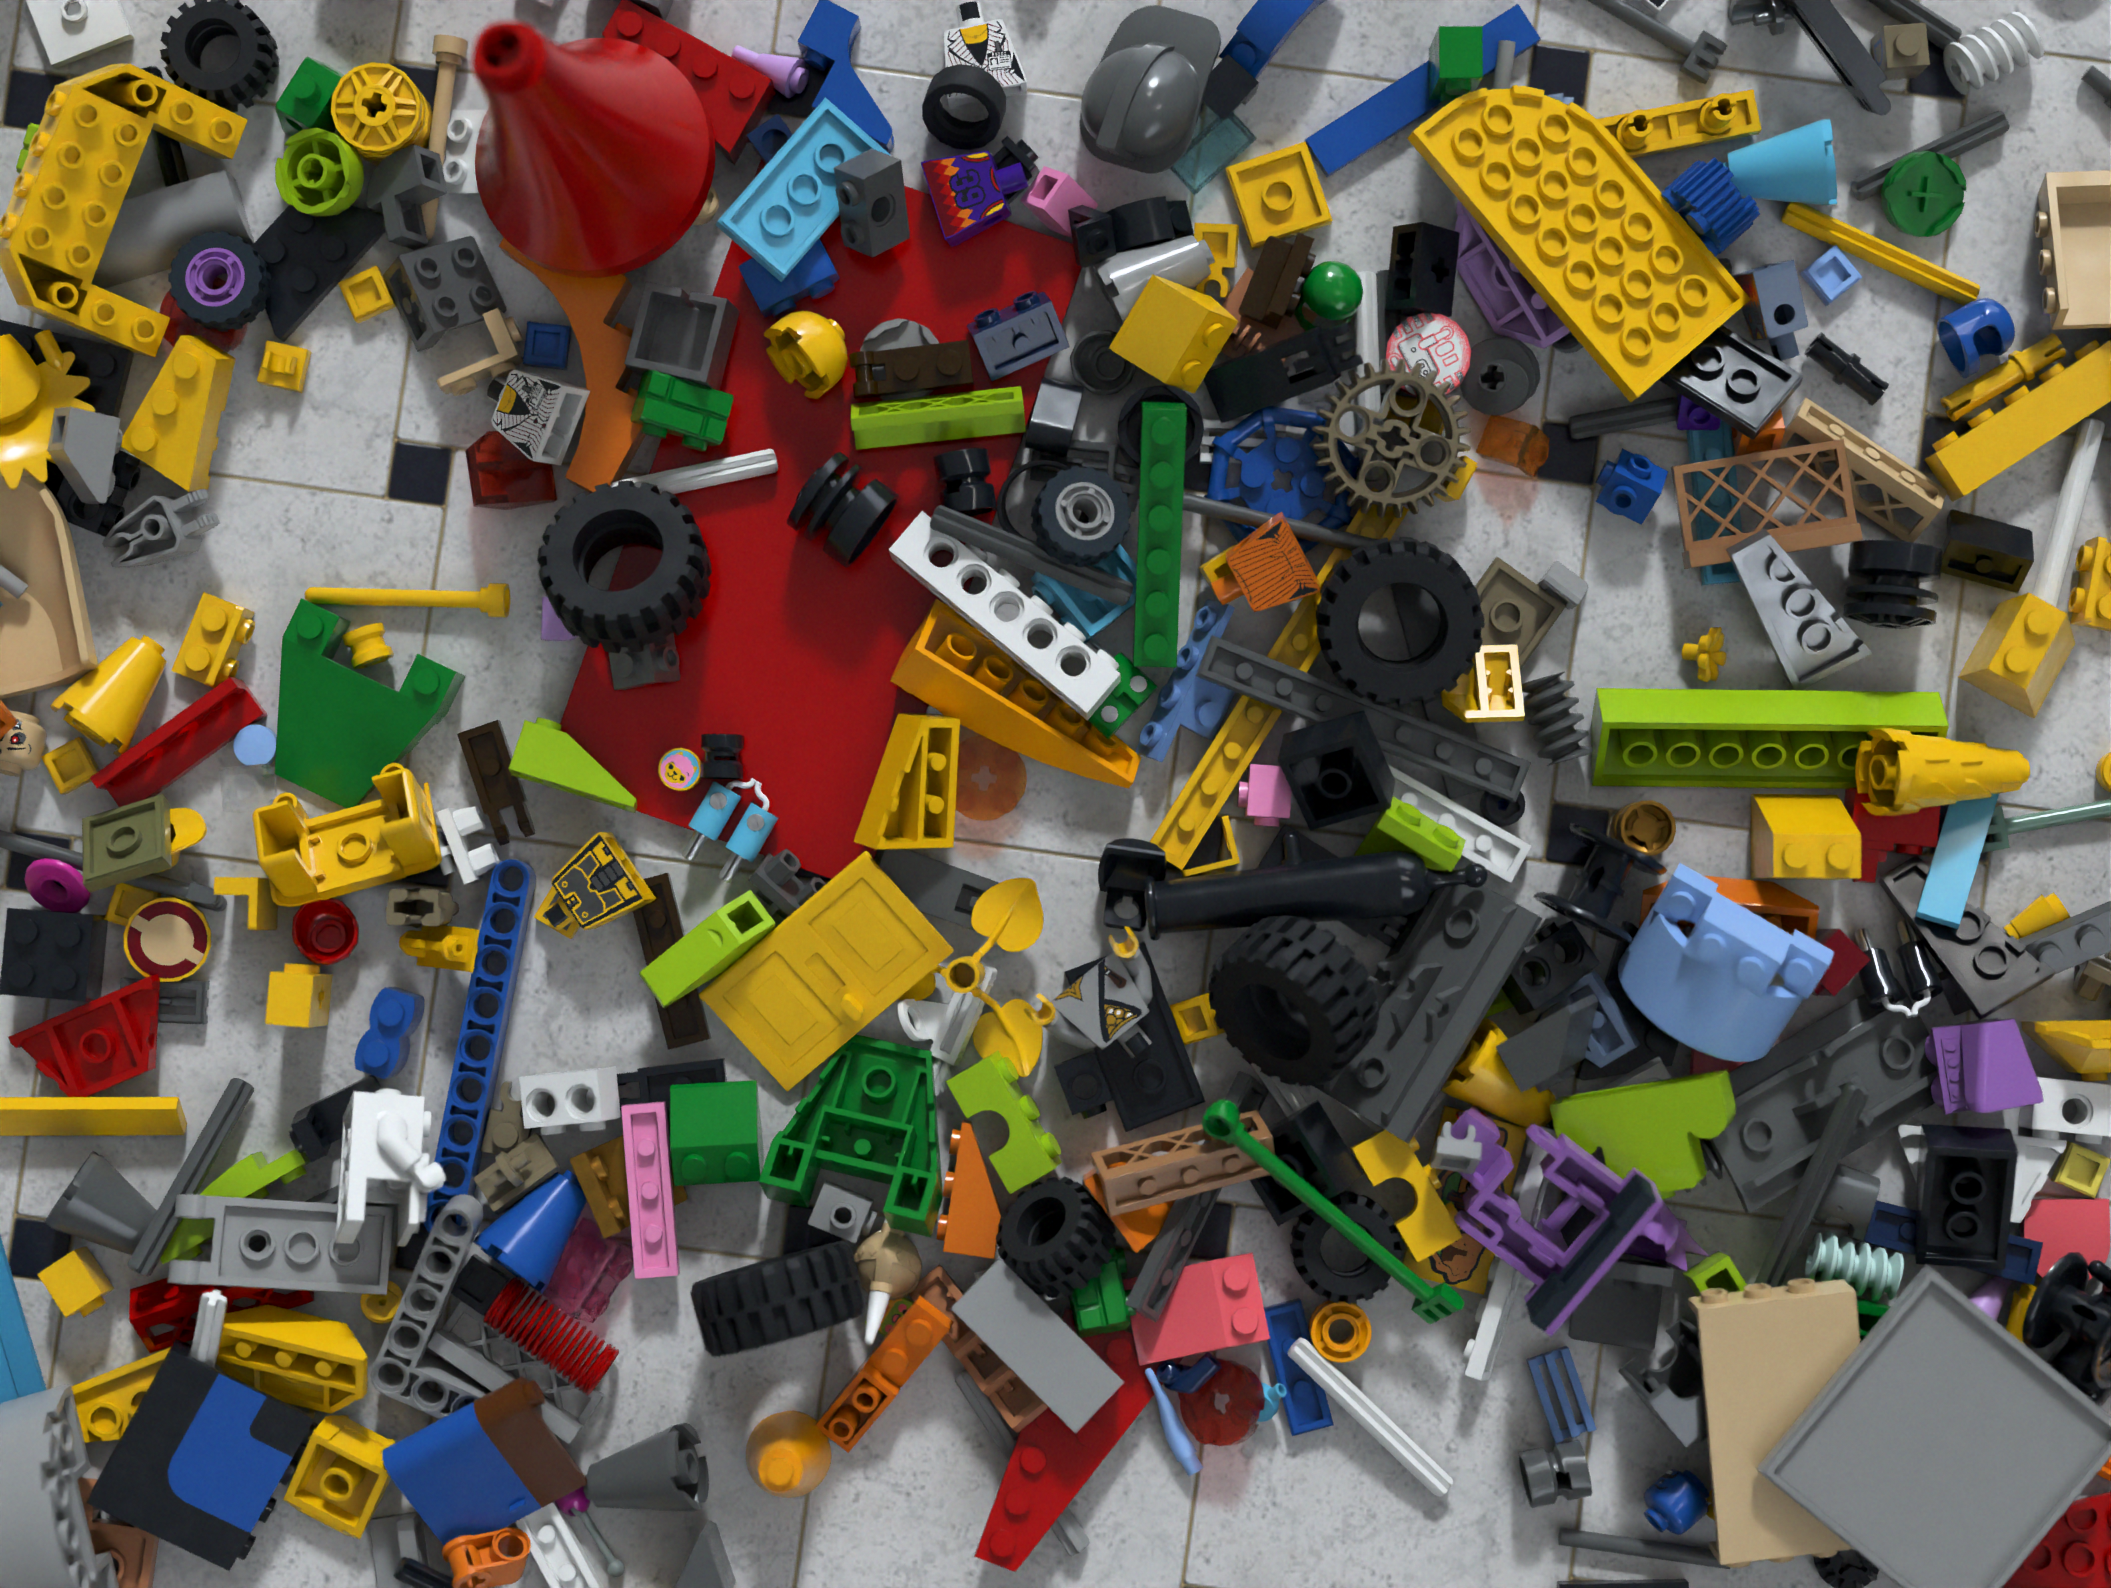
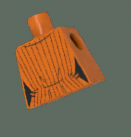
[1211,512,1321,612]

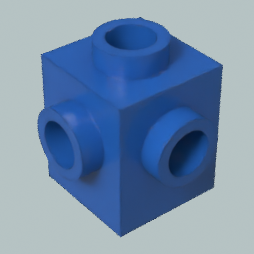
[1595,449,1668,525]

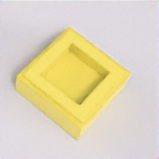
[2051,1141,2111,1199]

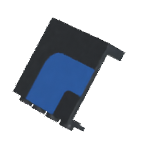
[86,1339,319,1571]

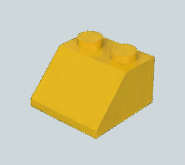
[1109,274,1239,394]

